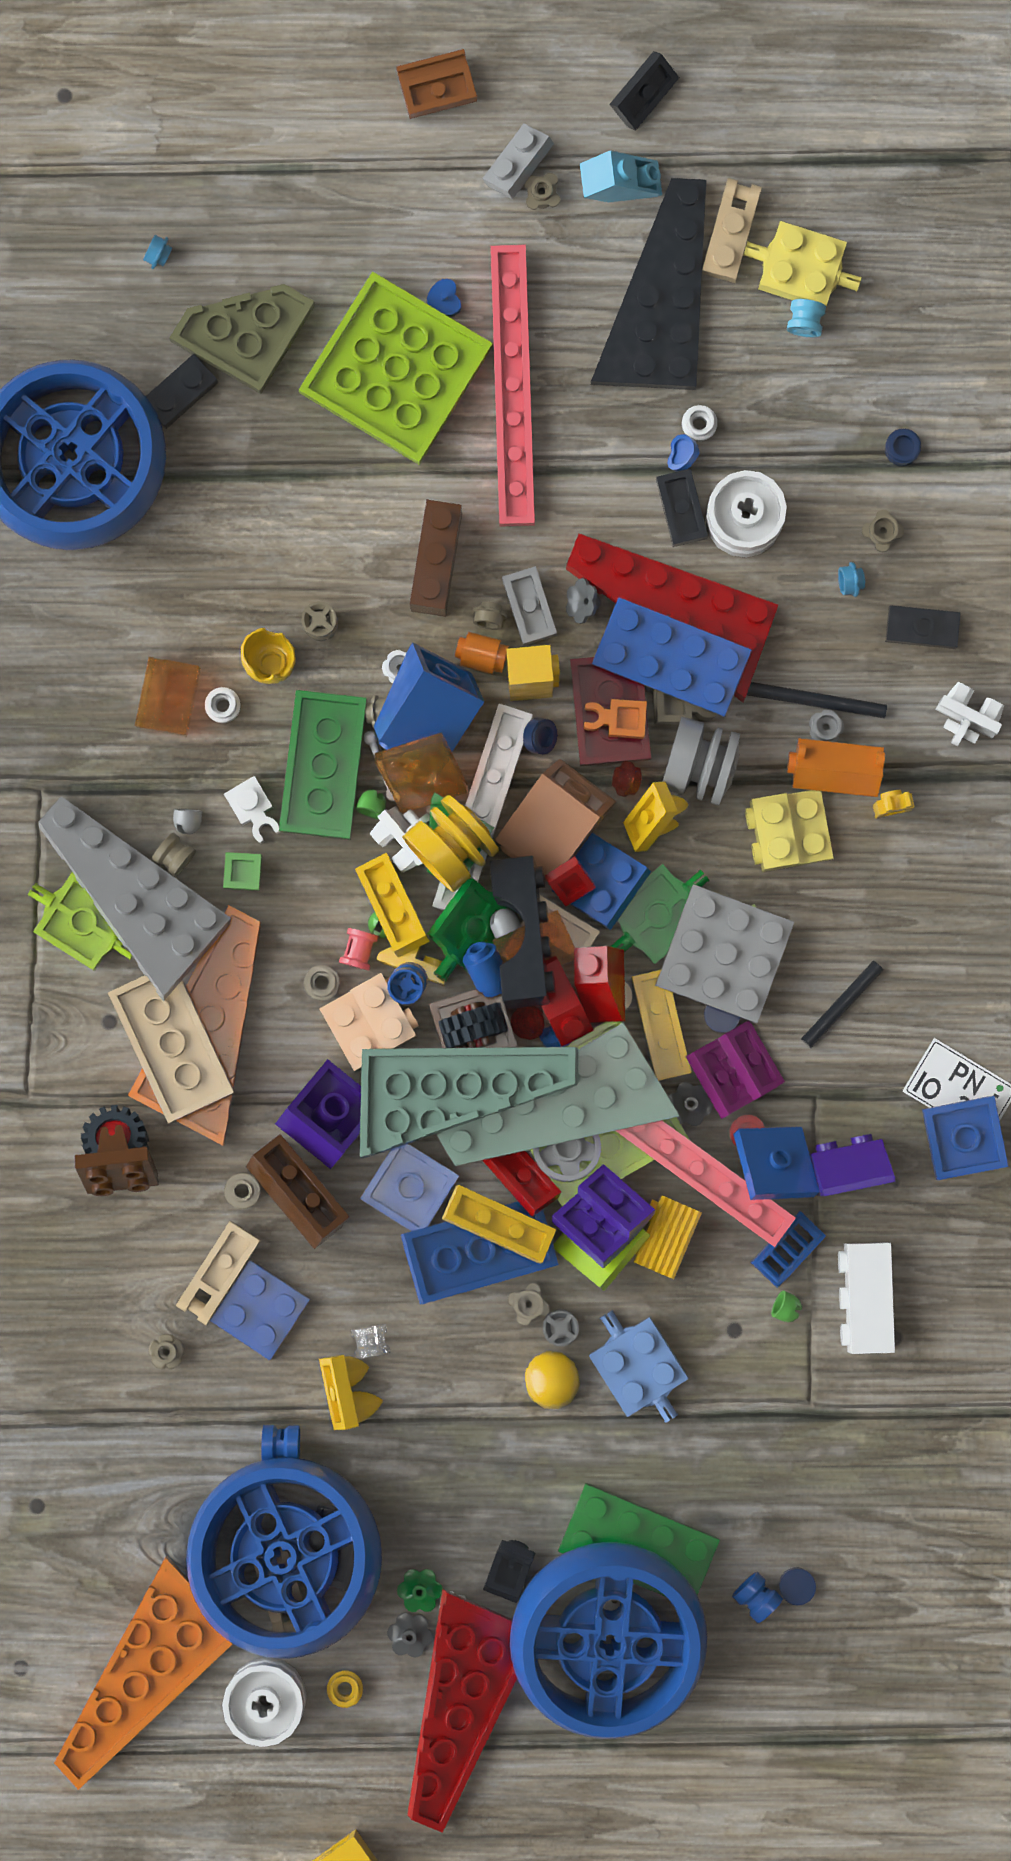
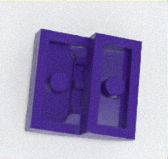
[552,1164,655,1268]

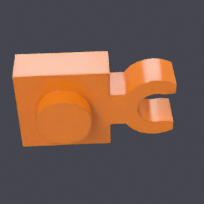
[584,699,647,739]

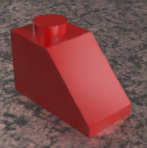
[574,946,625,1023]
[541,956,594,1046]

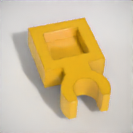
[873,790,915,819]

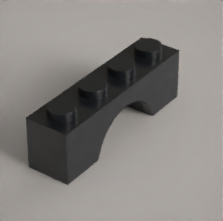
[490,856,555,1009]

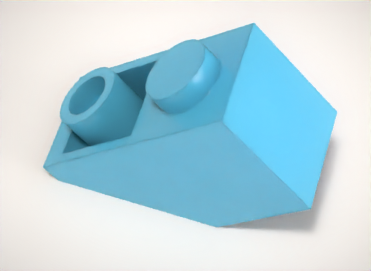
[580,151,662,203]

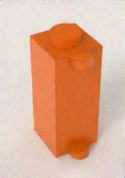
[787,738,885,797]

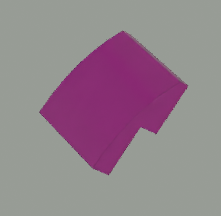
[686,1021,785,1119]

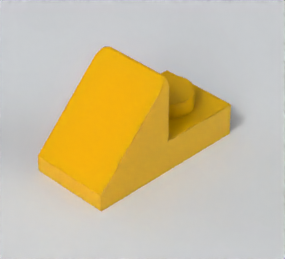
[376,946,446,986]

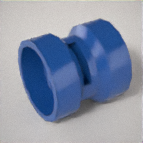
[387,962,428,1005]
[261,1425,300,1460]
[732,1571,783,1624]

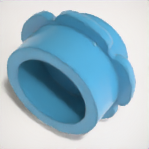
[143,235,173,269]
[838,562,865,597]

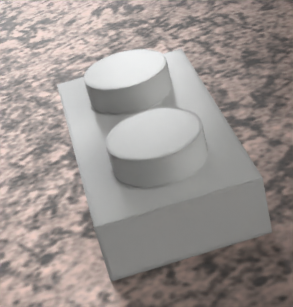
[482,123,554,199]
[502,566,557,646]

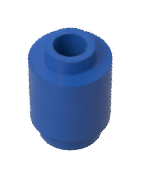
[463,942,504,997]

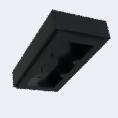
[885,605,961,649]

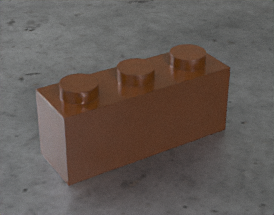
[410,499,462,617]
[246,1134,349,1249]

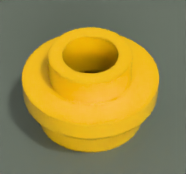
[327,1670,363,1708]

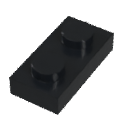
[609,51,680,131]
[146,354,218,429]
[656,468,708,547]

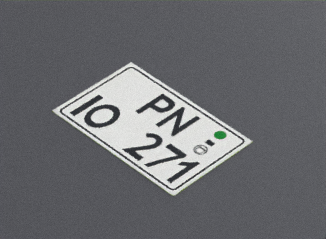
[903,1038,1011,1121]

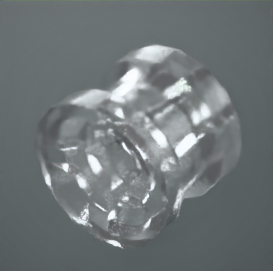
[351,1324,391,1359]

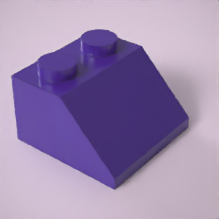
[275,1059,361,1169]
[809,1134,896,1196]

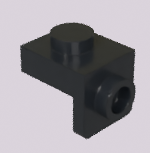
[483,1540,536,1603]

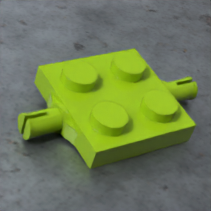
[28,872,133,971]

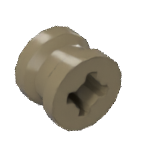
[301,601,338,641]
[151,832,196,878]

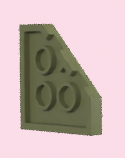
[169,284,315,394]

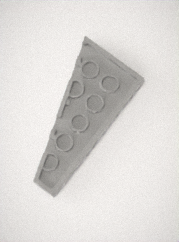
[39,796,231,1002]

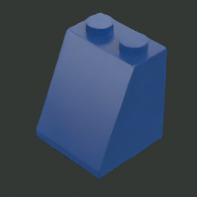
[374,642,485,771]

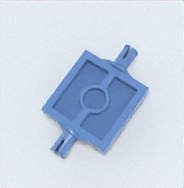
[589,1310,689,1423]

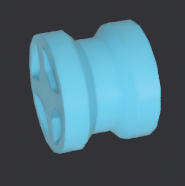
[787,299,826,337]

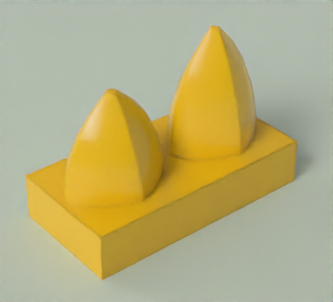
[623,781,689,852]
[319,1355,383,1430]

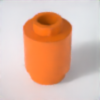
[455,632,509,675]

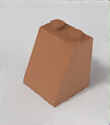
[495,759,616,881]

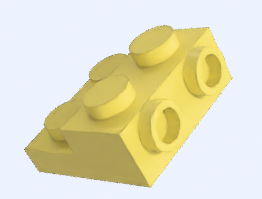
[745,790,833,872]

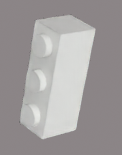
[838,1242,895,1354]

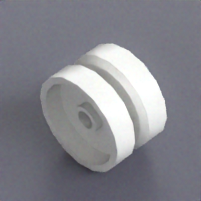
[705,470,787,558]
[222,1657,307,1747]

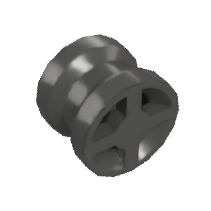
[543,1309,579,1346]

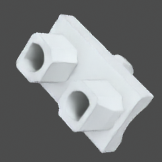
[935,682,1004,746]
[370,806,430,872]

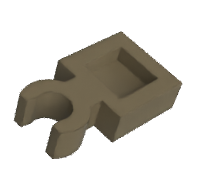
[653,689,716,725]

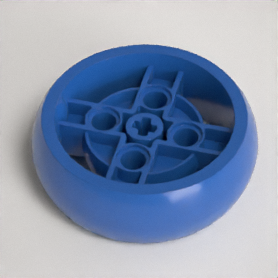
[0,359,166,550]
[186,1457,382,1659]
[510,1542,707,1739]

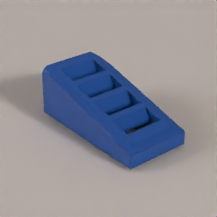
[750,1211,826,1288]

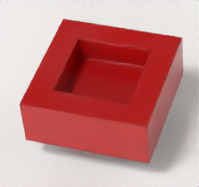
[545,857,596,907]

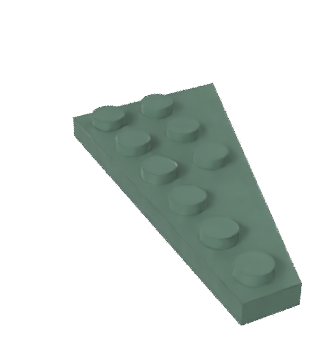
[437,1023,679,1166]
[360,1047,578,1159]

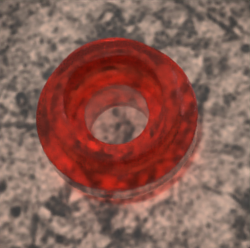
[612,761,642,797]
[511,1006,544,1040]

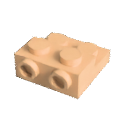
[319,973,419,1071]

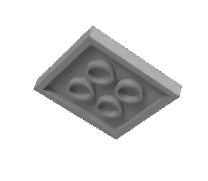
[655,884,794,1023]

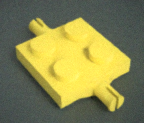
[743,221,862,306]

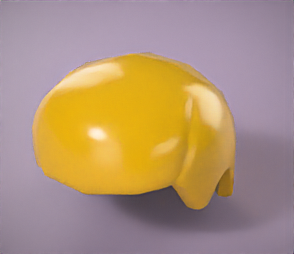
[241,628,296,684]
[525,1351,580,1409]

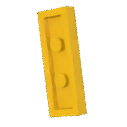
[355,853,430,958]
[631,970,692,1081]
[442,1185,556,1264]

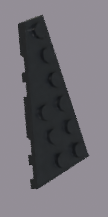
[590,178,706,390]

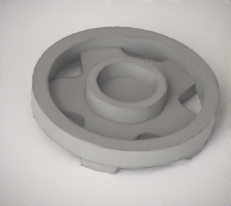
[533,1134,601,1182]

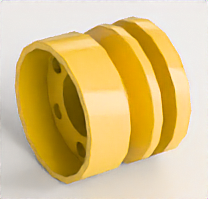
[402,795,499,892]

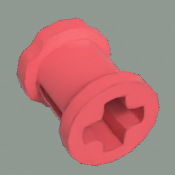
[339,928,379,971]

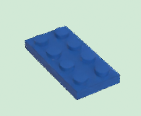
[592,597,752,717]
[401,1201,559,1305]

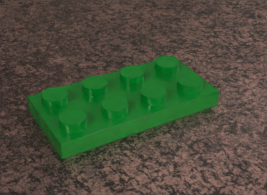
[279,690,367,840]
[558,1483,720,1597]

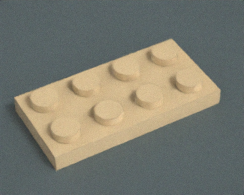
[108,975,235,1124]

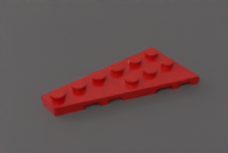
[566,533,778,703]
[407,1589,517,1833]

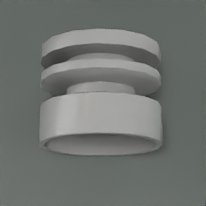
[662,717,740,806]

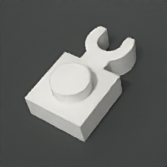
[224,776,280,844]

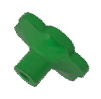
[397,1568,443,1612]

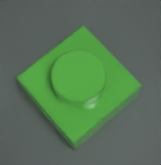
[223,852,262,891]

